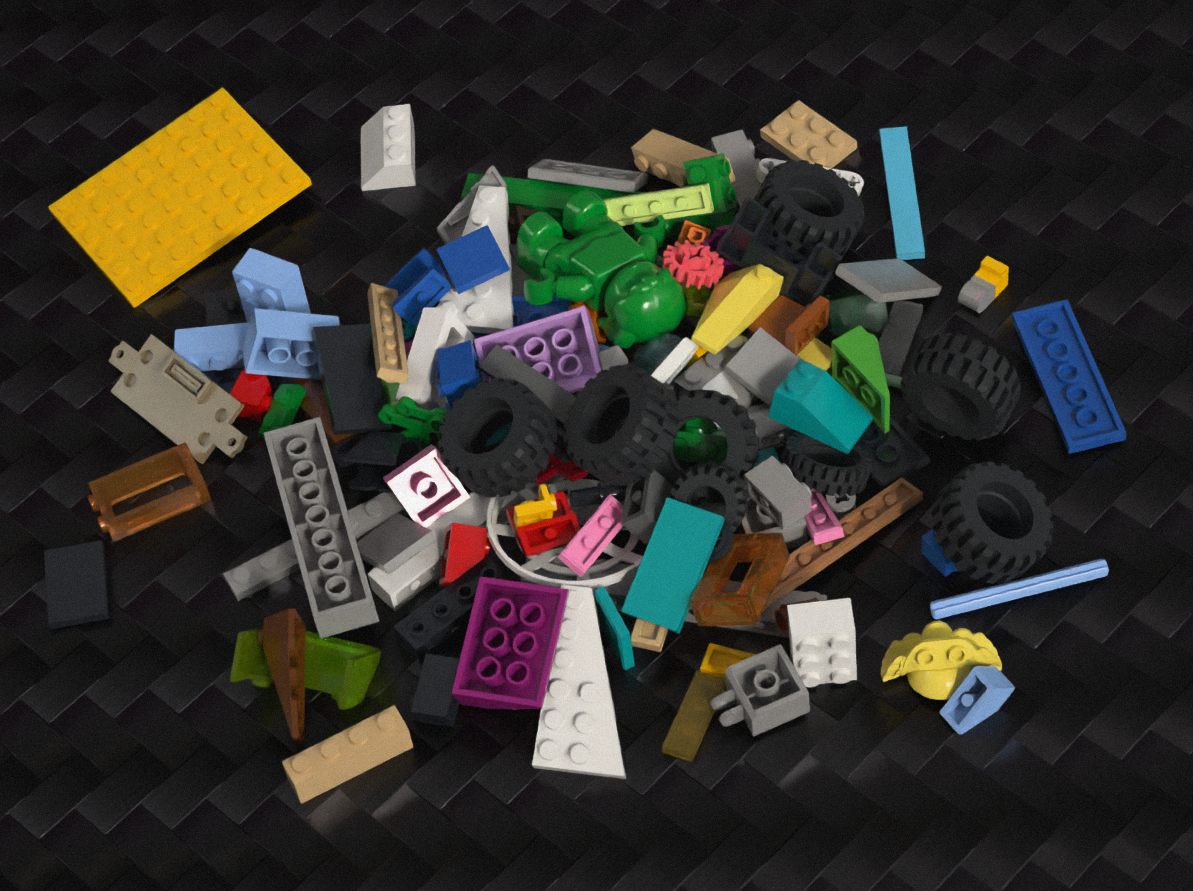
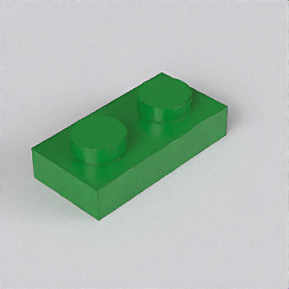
[258,384,307,439]

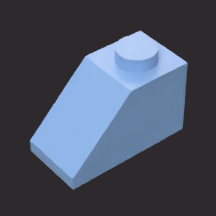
[939,666,1015,734]

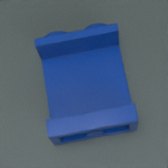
[384,247,453,327]

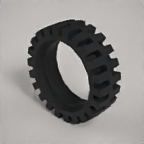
[781,433,872,497]

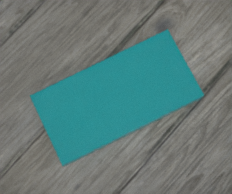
[621,497,725,633]

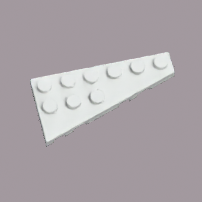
[438,185,514,334]
[532,585,626,779]

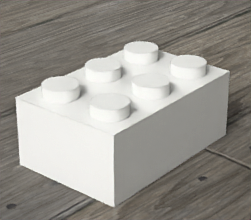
[787,598,857,687]

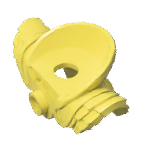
[881,621,1002,700]

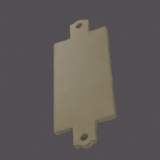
[108,334,248,464]

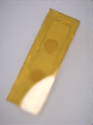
[662,671,726,762]

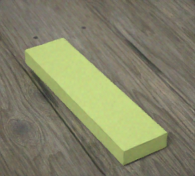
[603,183,714,226]

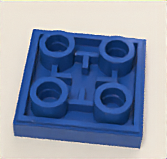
[437,225,510,294]

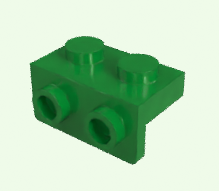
[684,153,737,217]

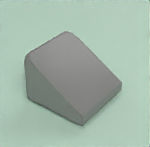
[598,345,628,371]

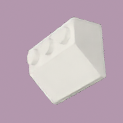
[361,104,416,191]

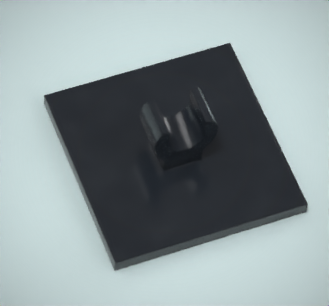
[205,288,247,326]

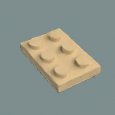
[760,100,857,168]

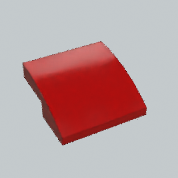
[506,491,581,557]

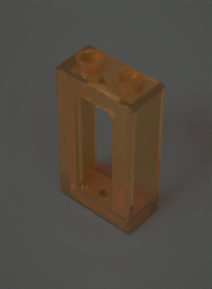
[87,442,211,542]
[690,533,790,626]

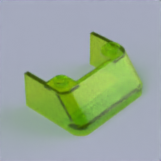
[230,625,381,710]

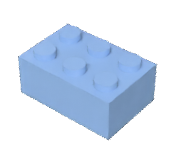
[232,248,311,323]
[243,308,340,380]

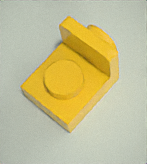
[513,484,557,529]

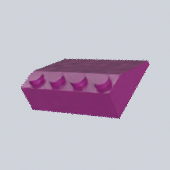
[452,576,569,709]

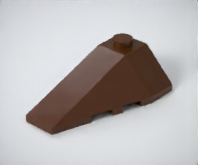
[259,608,306,745]

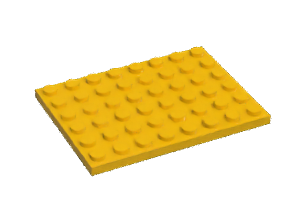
[48,87,312,308]

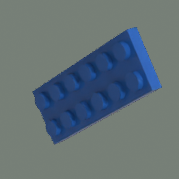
[1012,299,1126,454]

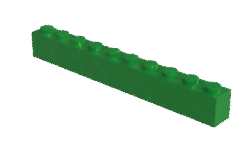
[461,173,738,239]

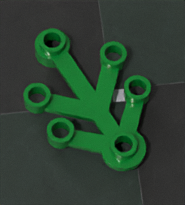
[378,396,450,454]

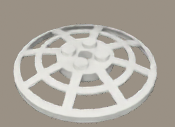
[487,479,643,589]

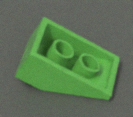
[832,325,890,434]

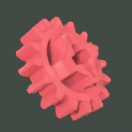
[661,240,724,289]

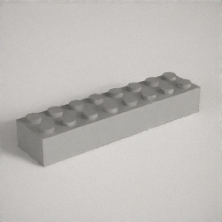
[264,417,379,639]

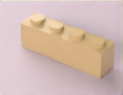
[631,129,736,187]
[282,705,413,804]

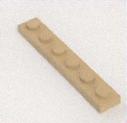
[367,283,408,384]

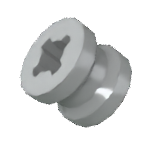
[826,493,856,521]

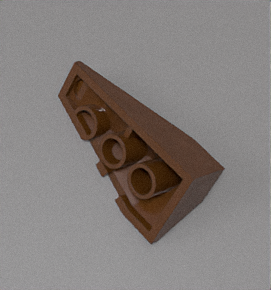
[285,378,368,452]

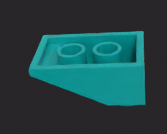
[768,359,873,454]

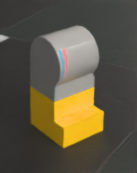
[958,256,1009,313]

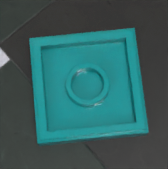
[594,586,635,670]

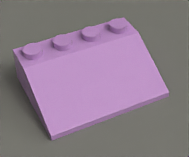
[474,306,602,394]

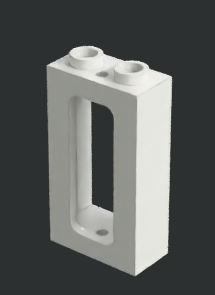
[395,305,475,422]

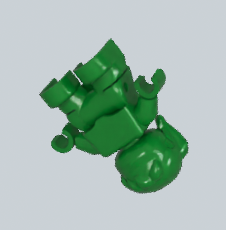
[517,190,689,349]

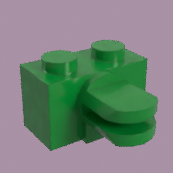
[674,418,728,465]

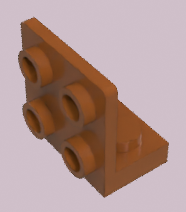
[748,295,830,356]

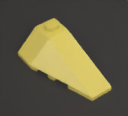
[691,264,784,354]

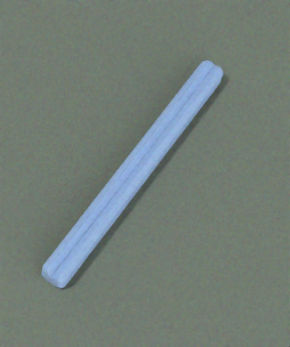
[930,558,1109,619]

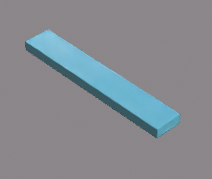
[879,126,925,260]

